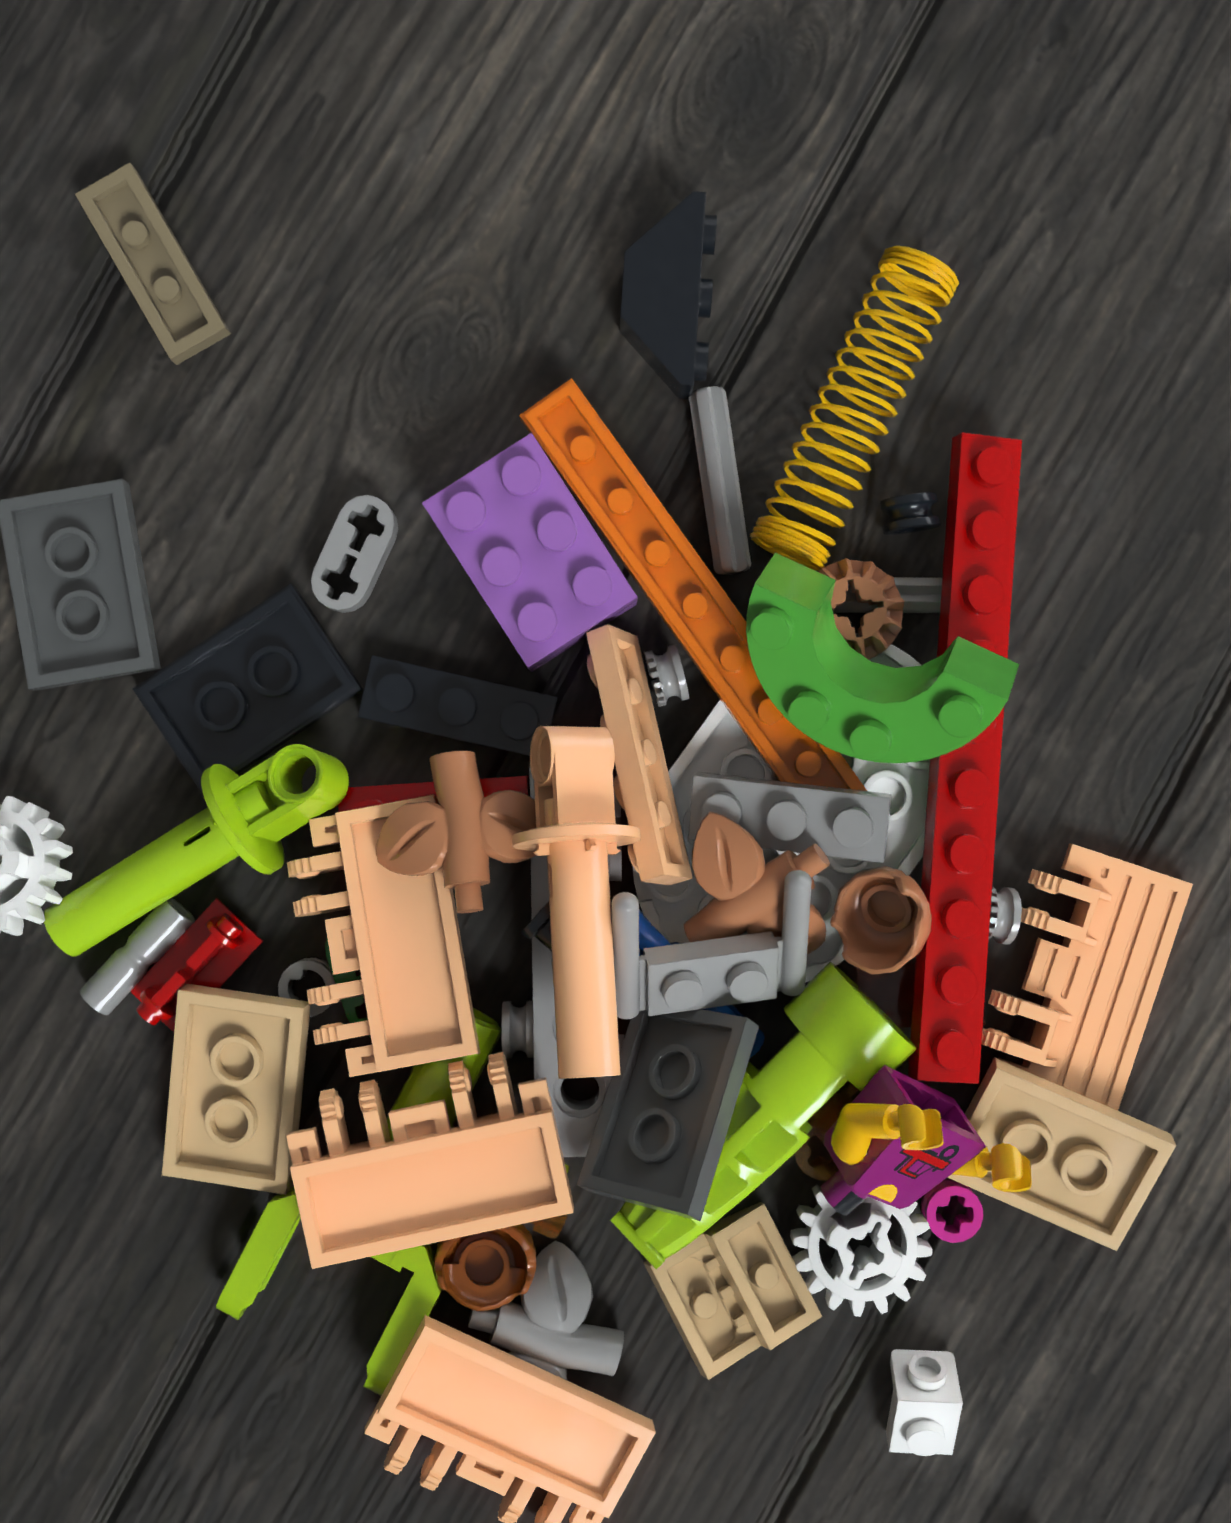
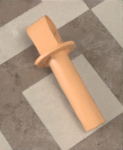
[512,726,641,1079]

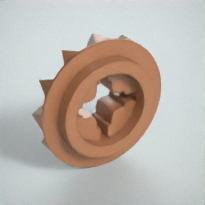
[818,558,905,660]

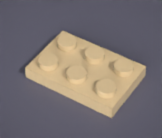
[162,984,311,1195]
[947,1057,1177,1251]

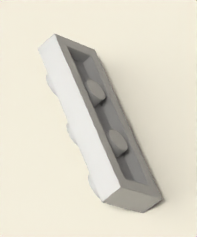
[688,772,892,863]

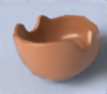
[830,866,932,975]

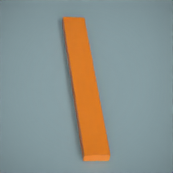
[519,378,867,791]

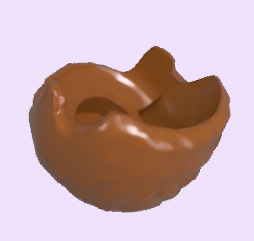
[434,1224,537,1311]

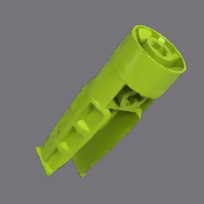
[610,962,917,1269]

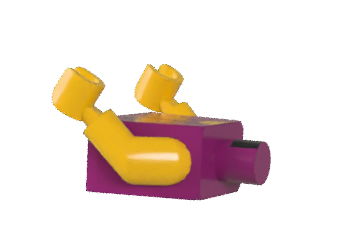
[821,1065,1032,1216]

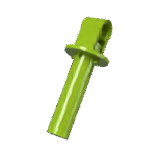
[44,744,349,957]

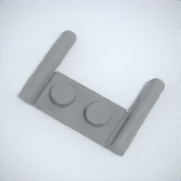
[611,870,812,1019]

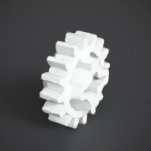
[0,796,73,936]
[790,1184,933,1317]

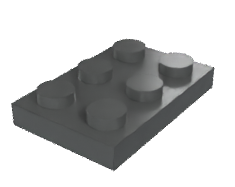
[0,479,161,691]
[577,1009,759,1221]

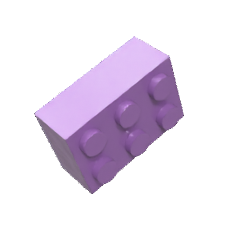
[422,433,638,672]

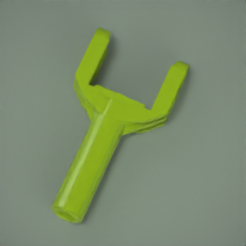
[216,1008,502,1396]

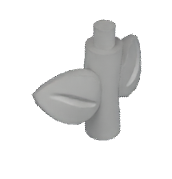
[467,1241,624,1380]

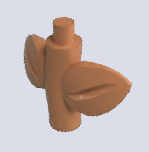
[376,751,537,913]
[684,811,830,955]

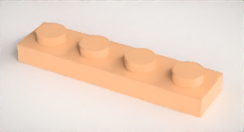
[586,624,693,885]

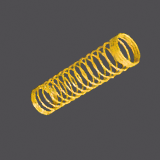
[750,246,959,571]

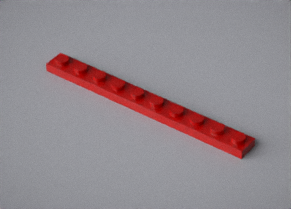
[908,432,1022,1084]

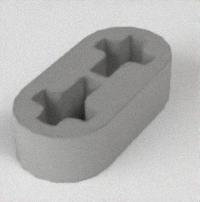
[311,495,398,613]

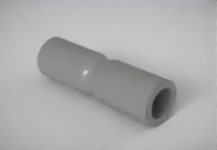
[79,898,195,1015]

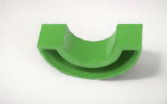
[746,553,1020,763]

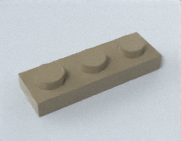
[75,162,231,365]

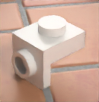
[886,1349,963,1456]

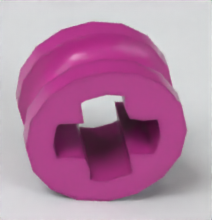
[921,1179,983,1243]

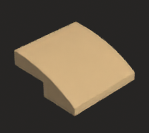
[643,1202,822,1380]

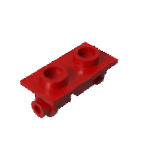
[130,898,263,1032]

